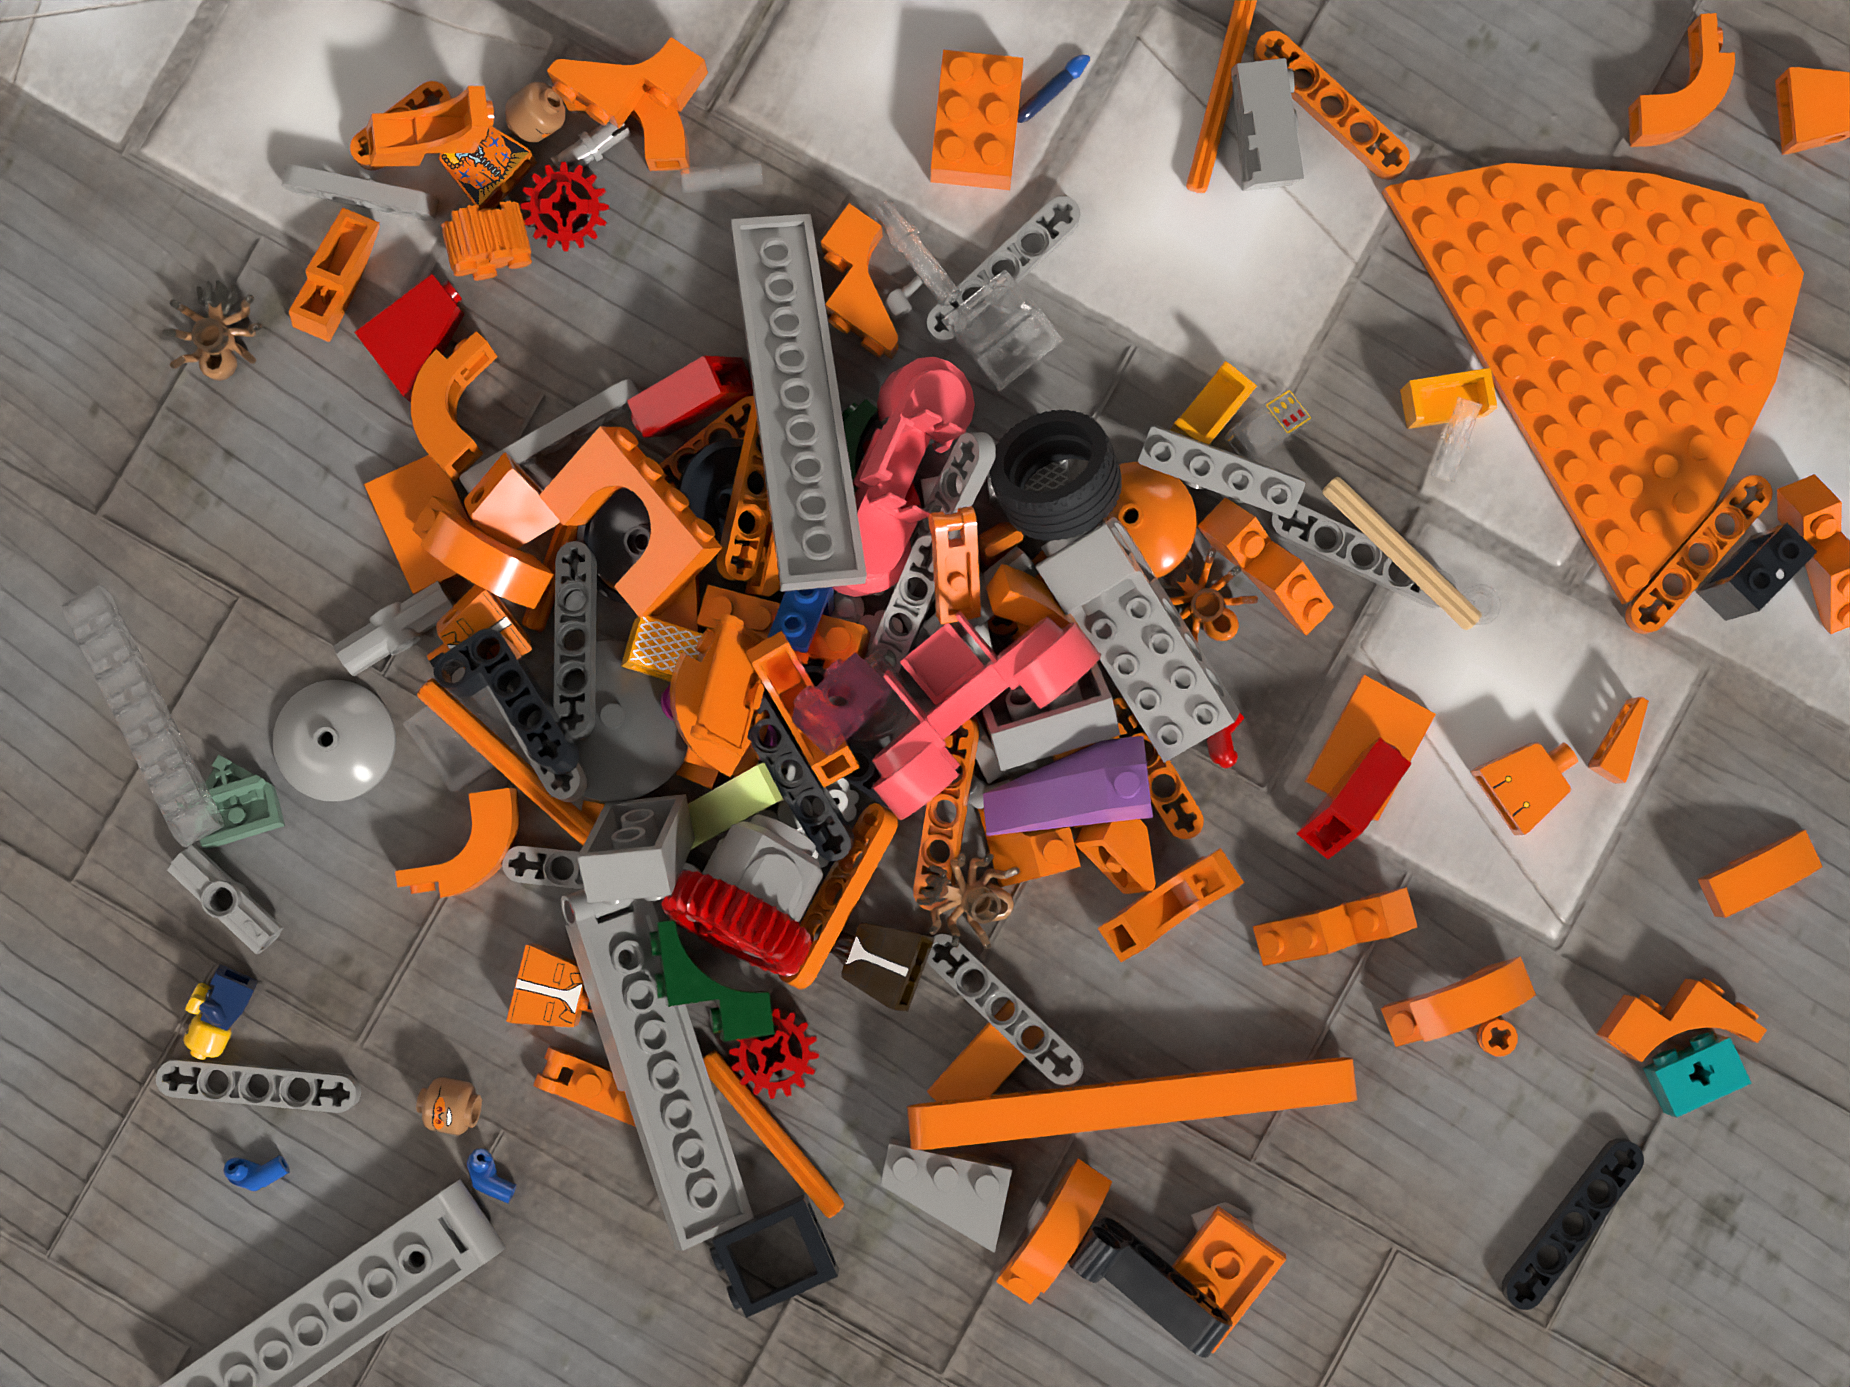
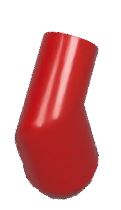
[1206,713,1245,769]

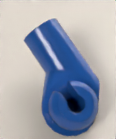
[467,1148,517,1204]
[223,1155,290,1191]

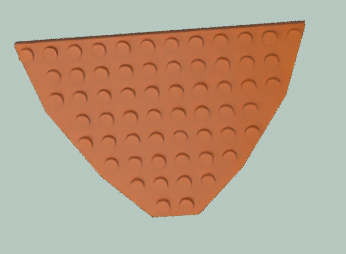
[1382,163,1804,605]

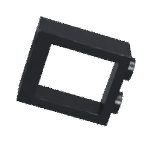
[1696,522,1817,621]
[710,1193,839,1318]

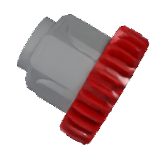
[661,814,823,976]

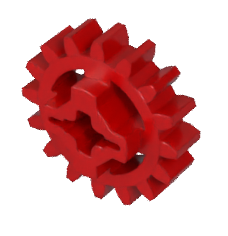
[520,162,610,251]
[729,1007,820,1099]

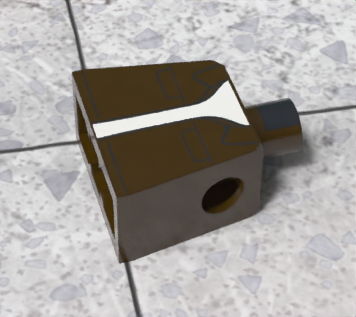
[830,922,935,1012]

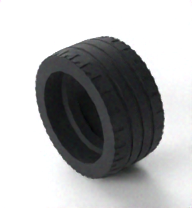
[989,409,1122,541]

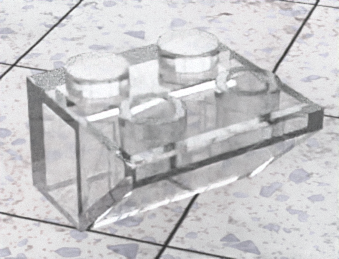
[941,269,1063,392]

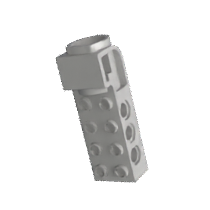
[1036,517,1240,763]

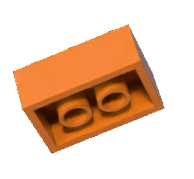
[931,50,1024,190]

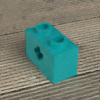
[1643,1031,1752,1118]

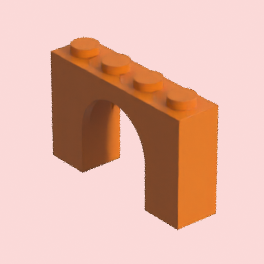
[539,426,723,617]

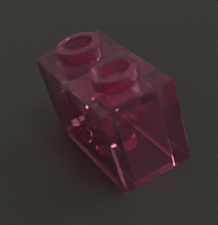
[792,652,891,756]

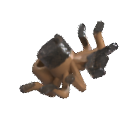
[163,280,262,381]
[916,853,1020,949]

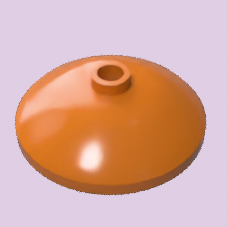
[1107,462,1197,579]

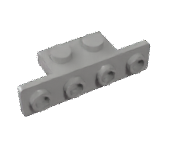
[1138,425,1305,518]

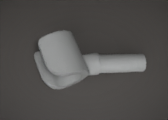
[885,269,930,320]

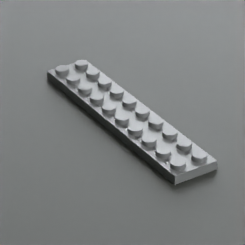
[730,214,867,591]

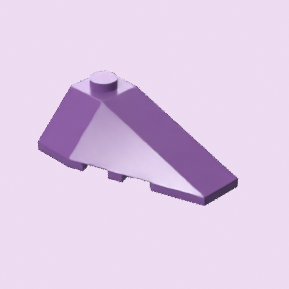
[983,736,1153,836]

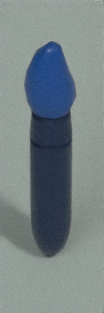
[1017,55,1090,123]

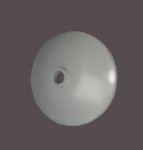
[273,680,396,802]

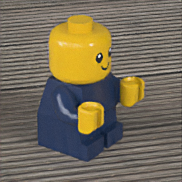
[183,964,258,1060]

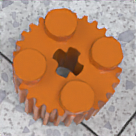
[441,201,532,281]

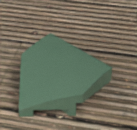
[191,755,285,850]

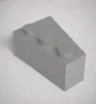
[1231,58,1304,191]
[880,1138,1012,1253]

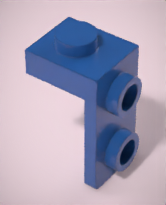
[768,587,835,653]

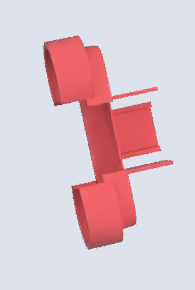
[833,357,975,597]
[872,611,1101,820]

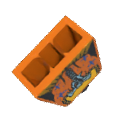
[438,126,537,210]

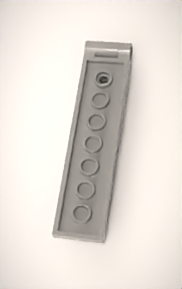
[560,888,754,1251]
[159,1179,506,1387]

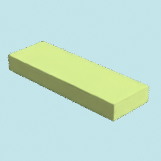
[688,763,783,850]

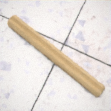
[1322,477,1482,630]

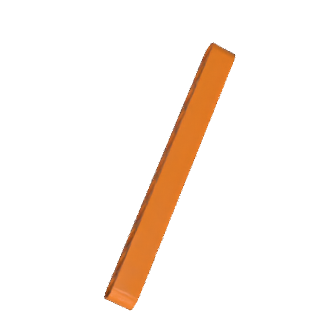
[907,1057,1357,1150]

